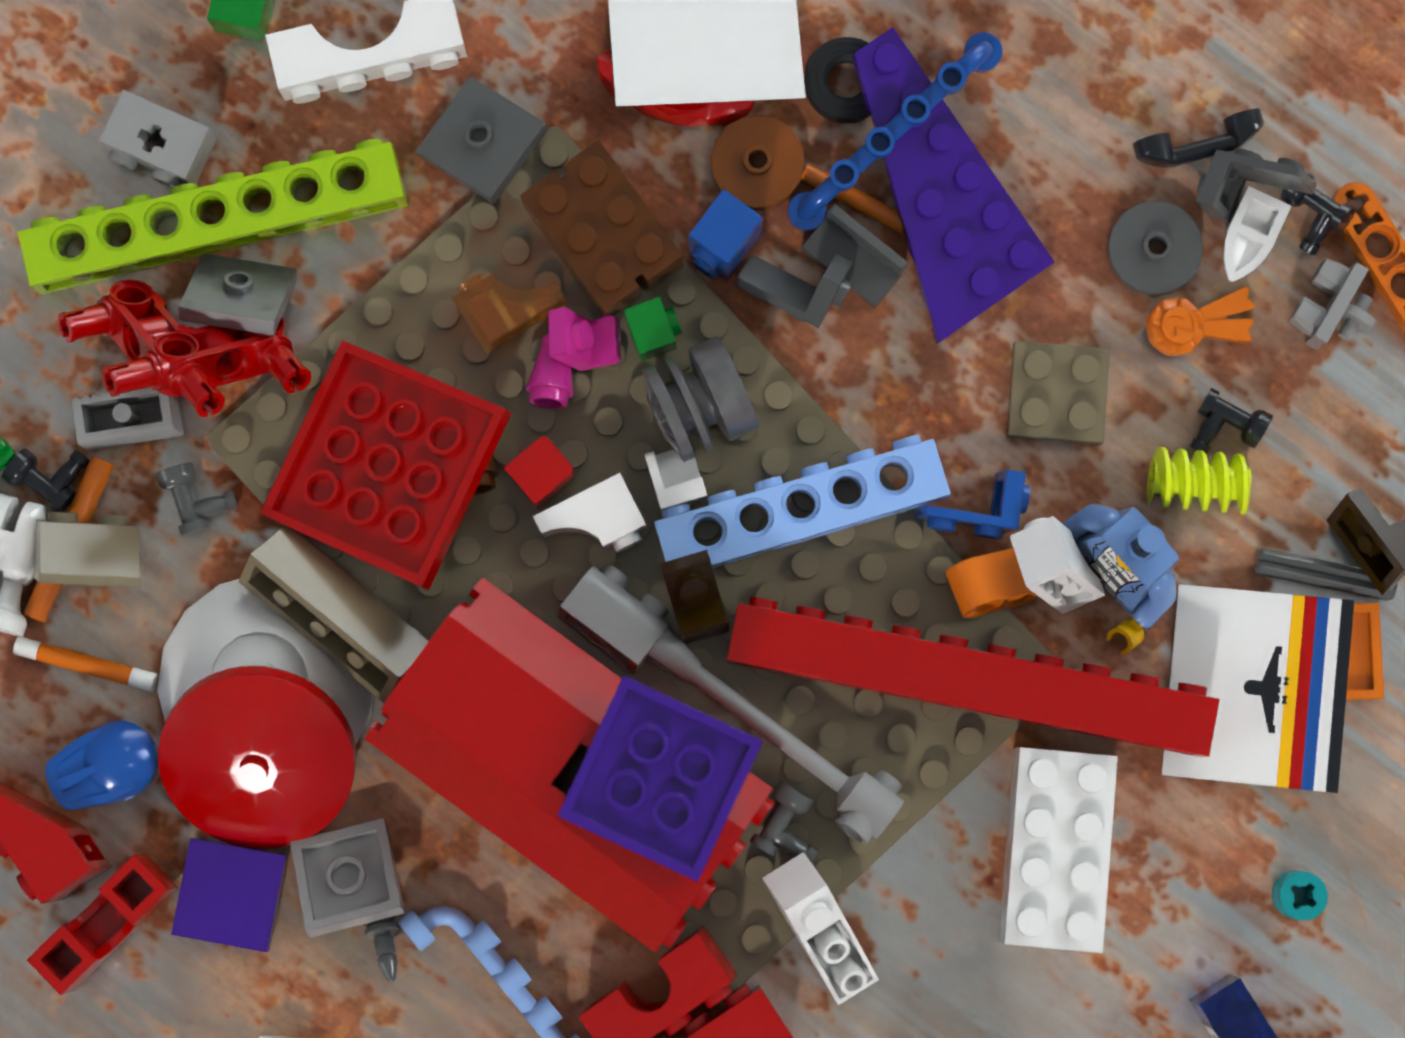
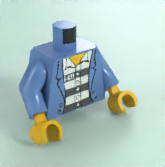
[1062,504,1179,655]

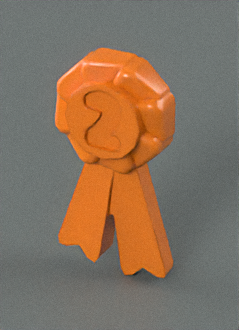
[1146,287,1256,356]

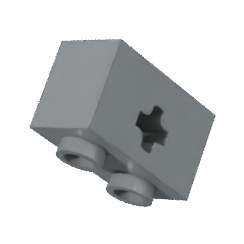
[99,90,218,188]

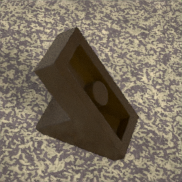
[1326,488,1405,596]
[660,550,730,644]

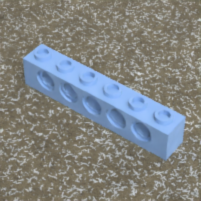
[654,435,951,569]

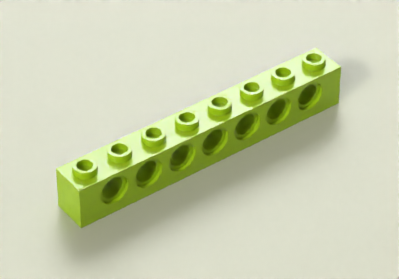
[17,139,409,295]

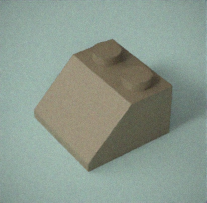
[33,511,141,587]

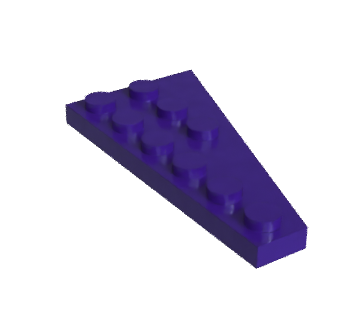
[852,27,1054,344]

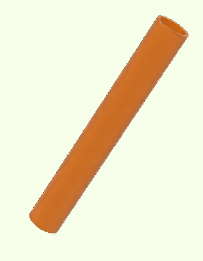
[23,455,114,623]

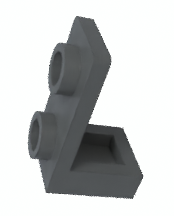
[1196,148,1317,223]
[735,253,853,328]

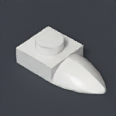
[1223,186,1291,282]

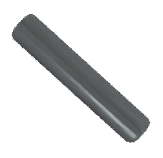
[1254,548,1398,601]

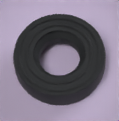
[804,37,871,124]

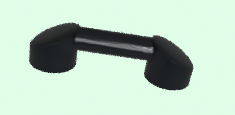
[1132,108,1264,168]

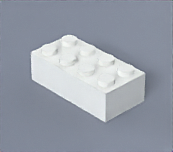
[998,747,1118,953]

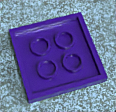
[558,675,763,882]

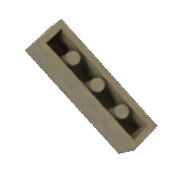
[238,525,429,703]

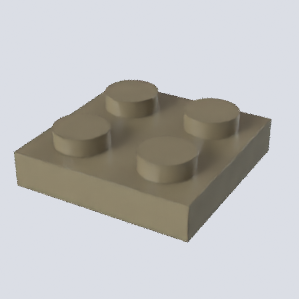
[1007,341,1110,445]

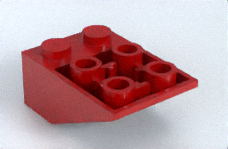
[0,781,112,904]

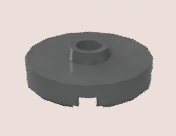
[1106,200,1204,297]

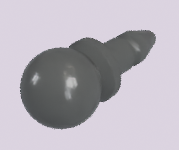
[363,916,399,982]

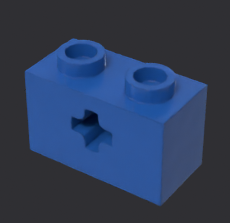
[689,189,763,281]

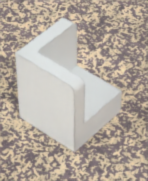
[644,449,707,511]

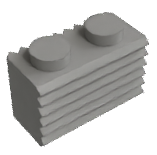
[71,387,184,450]

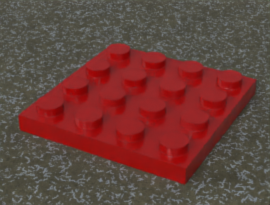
[259,340,512,590]

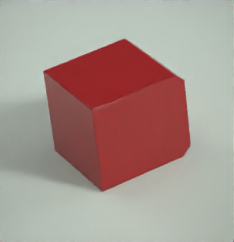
[504,436,575,509]

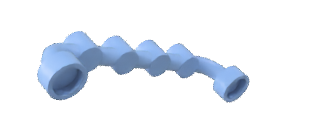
[397,906,579,1038]

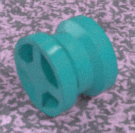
[1271,870,1328,921]

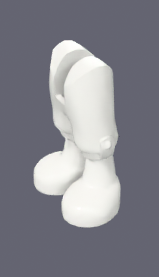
[0,493,47,637]

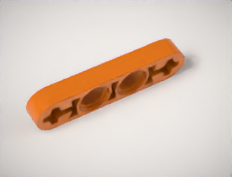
[1332,182,1405,335]

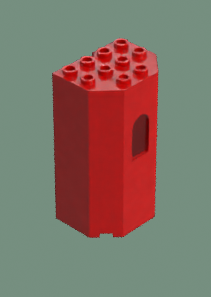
[364,578,775,952]

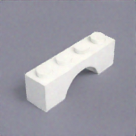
[265,0,468,103]

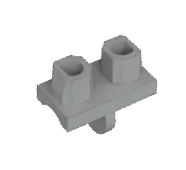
[1288,259,1376,350]

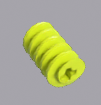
[1147,447,1252,515]

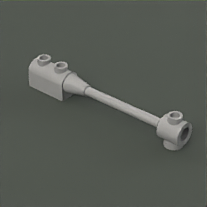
[557,565,904,845]

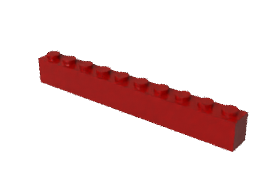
[727,596,1220,757]

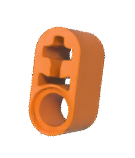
[945,548,1039,618]

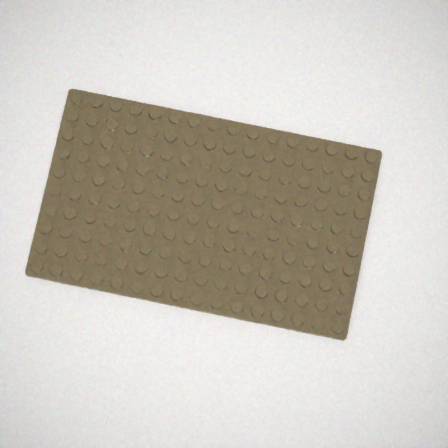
[207,126,1052,1003]

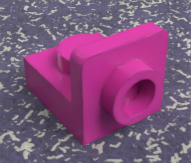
[548,307,621,371]

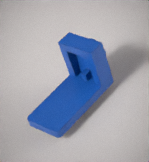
[915,469,1030,539]

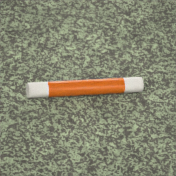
[13,637,158,692]

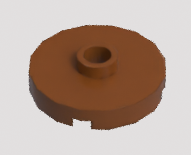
[710,115,805,210]

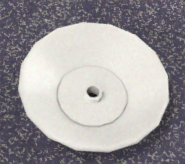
[157,579,374,745]

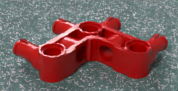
[58,279,311,418]

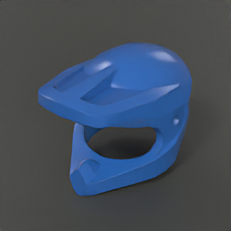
[45,721,158,811]

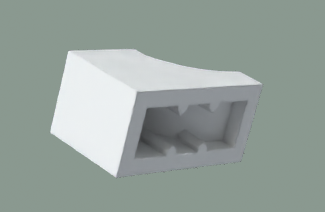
[533,473,647,553]
[1010,516,1105,614]

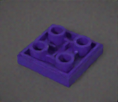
[171,838,288,952]

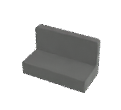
[801,203,908,309]

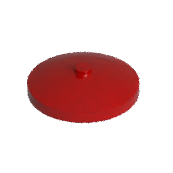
[158,666,357,849]

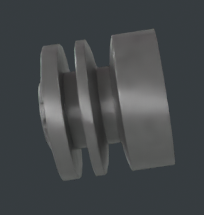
[642,336,759,462]

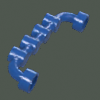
[788,32,1002,231]

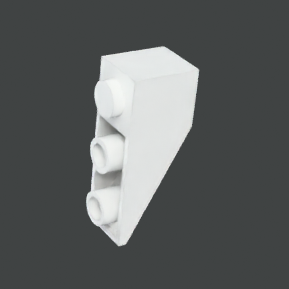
[762,852,879,1006]

